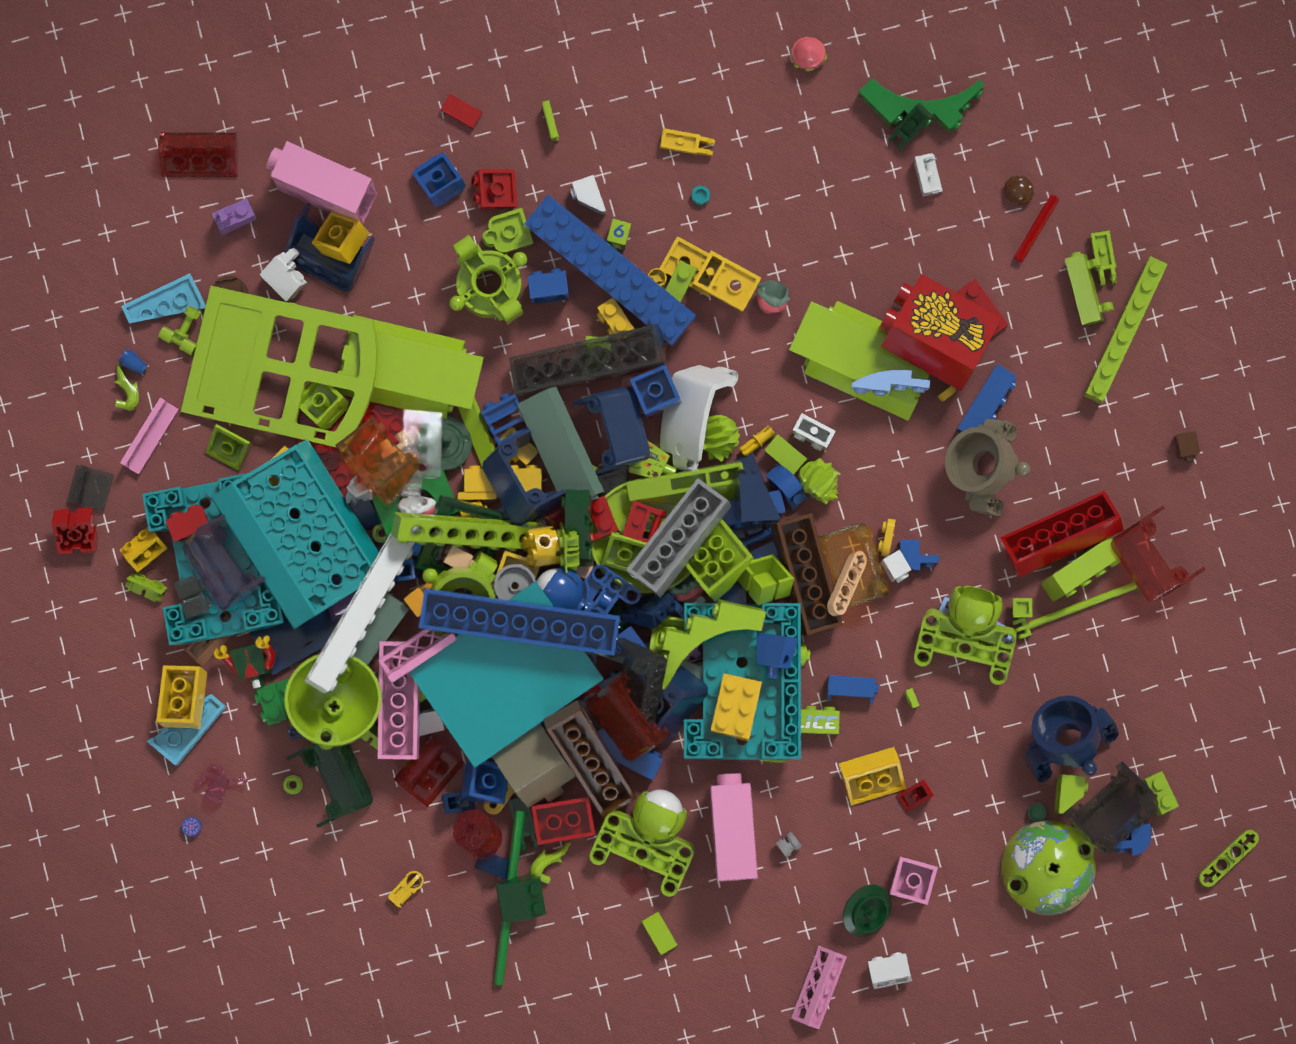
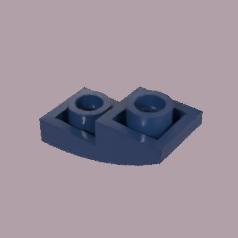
[350,499,380,530]

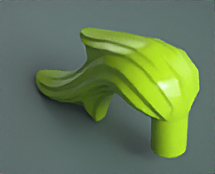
[114,362,139,411]
[530,840,570,884]

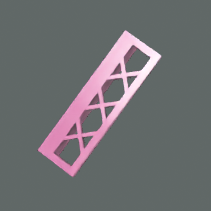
[120,397,179,475]
[378,629,457,683]
[791,946,847,1029]

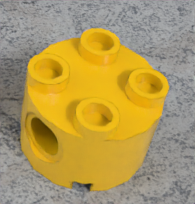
[523,526,560,567]

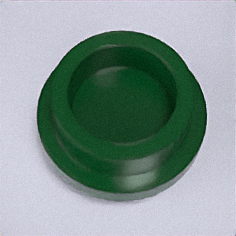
[1027,803,1047,822]

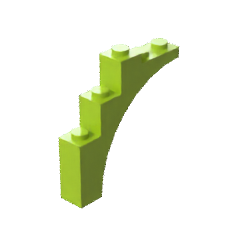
[656,599,766,689]

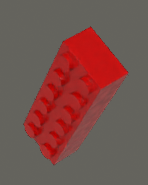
[1000,491,1124,578]

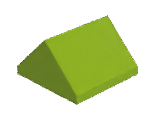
[205,424,253,471]
[602,533,647,572]

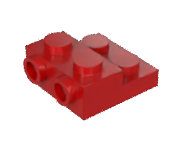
[471,169,518,210]

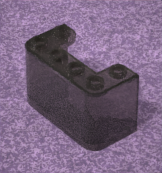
[1065,761,1159,855]

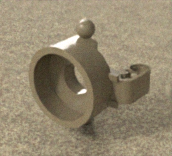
[945,419,1031,516]

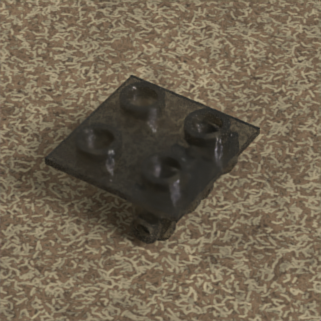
[67,465,114,511]

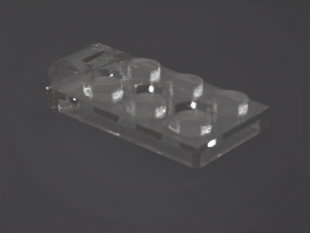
[400,410,442,497]

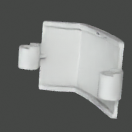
[660,365,738,471]

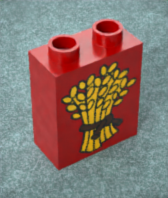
[879,274,1002,391]

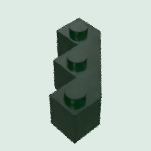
[562,489,593,566]

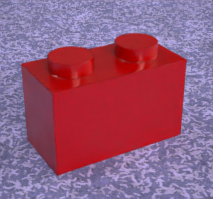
[166,504,213,543]

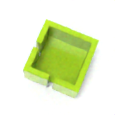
[737,554,794,605]

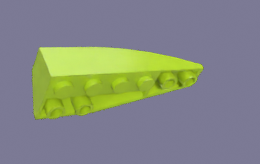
[626,461,743,504]

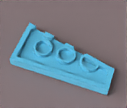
[121,273,206,323]
[147,694,227,766]

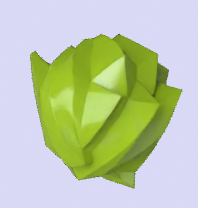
[703,415,740,462]
[799,458,839,504]

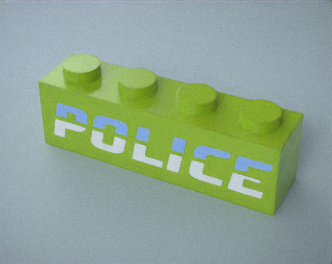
[801,706,840,735]

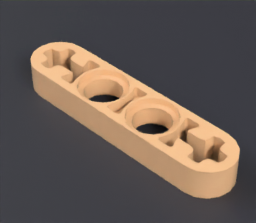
[827,551,867,616]

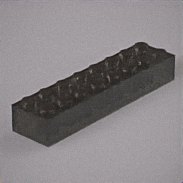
[509,325,667,398]

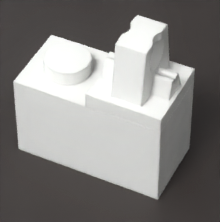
[260,248,307,301]

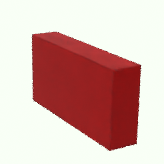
[440,94,483,129]

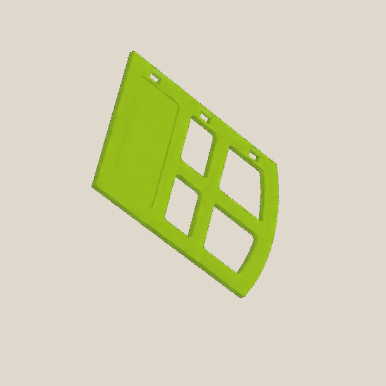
[181,286,378,449]

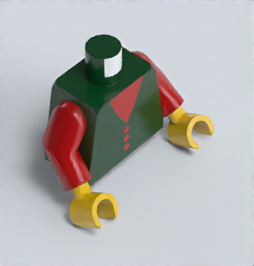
[214,636,276,689]

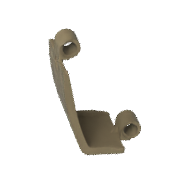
[492,723,576,808]

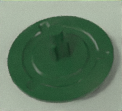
[417,416,472,470]
[843,884,892,937]

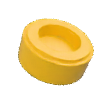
[937,386,956,402]

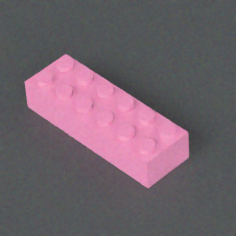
[378,641,421,759]

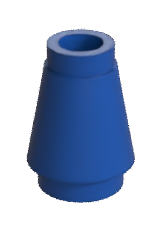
[118,349,148,375]

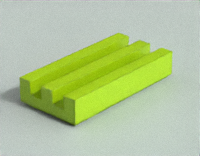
[542,100,559,142]

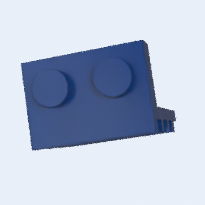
[480,392,528,446]

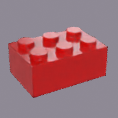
[531,797,596,845]

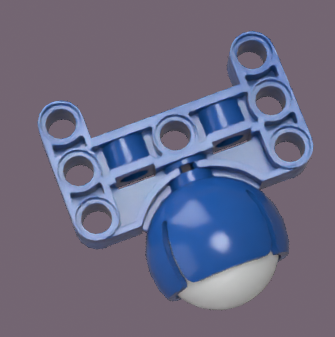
[537,565,641,665]

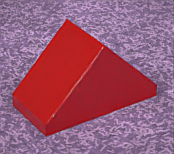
[897,779,934,811]

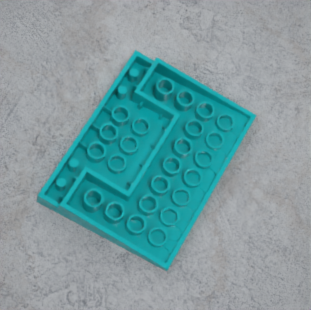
[409,581,603,767]

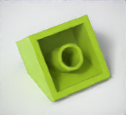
[1054,774,1088,814]

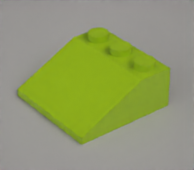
[685,519,754,601]

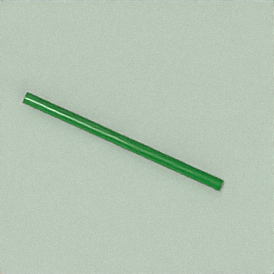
[494,810,525,985]

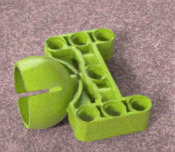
[914,586,1017,685]

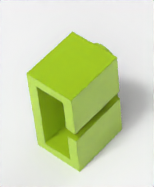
[1140,771,1179,816]

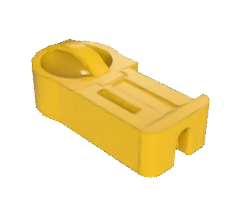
[388,871,424,908]

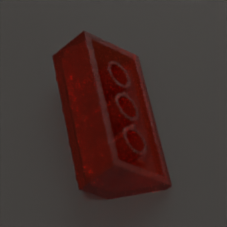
[158,132,238,177]

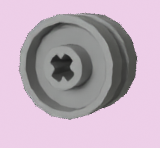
[493,564,536,600]

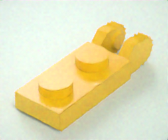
[660,128,715,156]

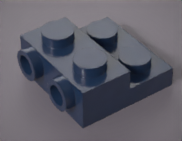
[622,594,676,628]

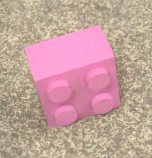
[889,856,938,905]

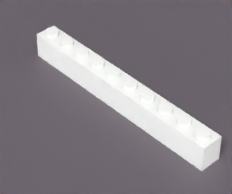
[304,526,417,693]

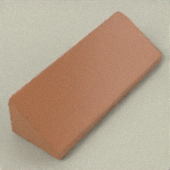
[185,611,231,666]

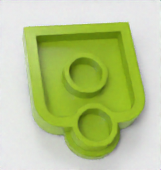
[482,208,534,254]

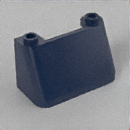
[627,665,708,746]

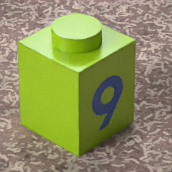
[607,219,631,250]

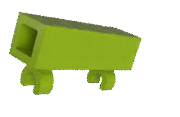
[1065,252,1114,326]

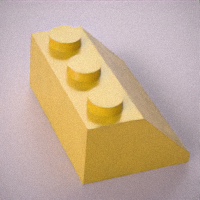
[839,747,906,806]

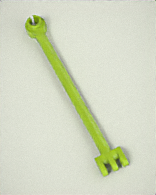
[1012,574,1152,640]

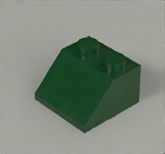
[495,874,546,922]

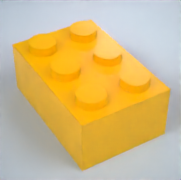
[156,665,207,729]
[711,674,762,741]

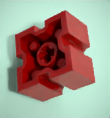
[52,507,98,554]

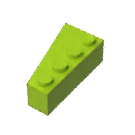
[1040,536,1125,602]

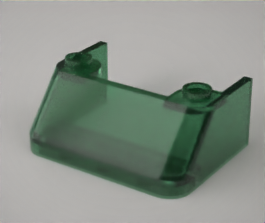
[286,737,373,828]

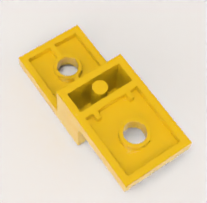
[660,236,761,312]

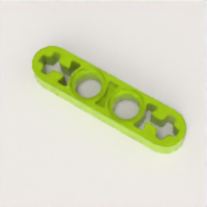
[1198,830,1259,887]

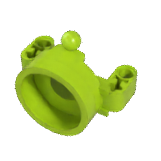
[449,234,527,325]
[423,550,497,636]

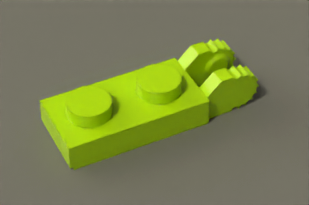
[1090,231,1117,286]

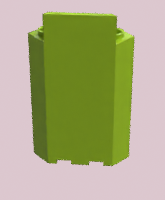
[789,301,930,421]
[335,315,484,419]

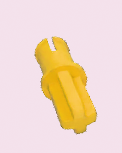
[739,425,775,456]

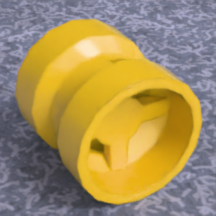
[648,268,667,287]

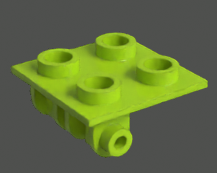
[557,522,580,573]

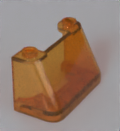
[335,417,420,507]

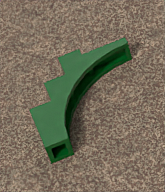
[858,78,985,133]

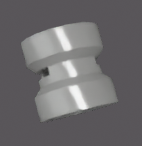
[775,831,802,858]

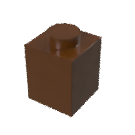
[1174,431,1200,461]

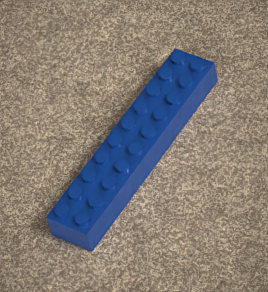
[524,195,697,346]
[419,588,620,655]

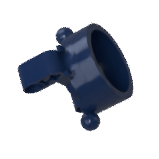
[1024,696,1119,782]

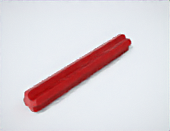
[1014,194,1059,262]

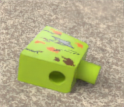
[629,441,677,478]

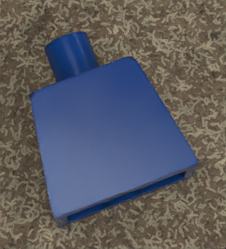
[757,633,798,679]

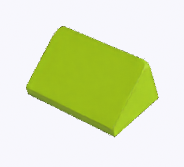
[642,912,677,955]

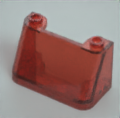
[587,672,671,762]

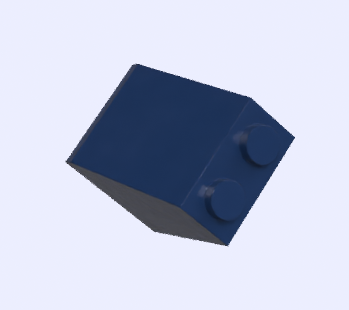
[734,469,780,521]

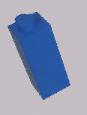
[827,675,878,704]

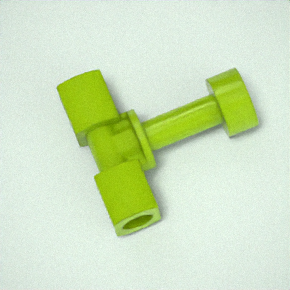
[158,305,201,355]

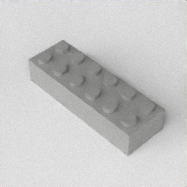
[626,478,731,598]

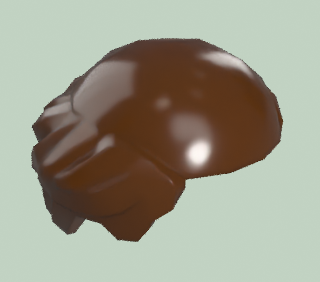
[1004,176,1034,205]

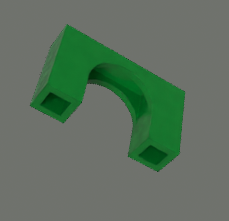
[371,468,459,540]

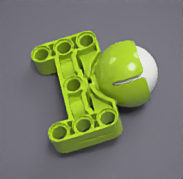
[590,790,695,897]

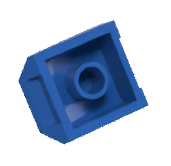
[412,152,466,206]

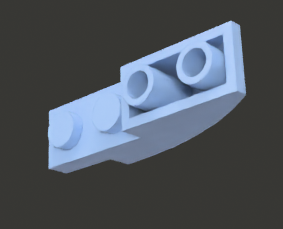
[851,370,930,396]

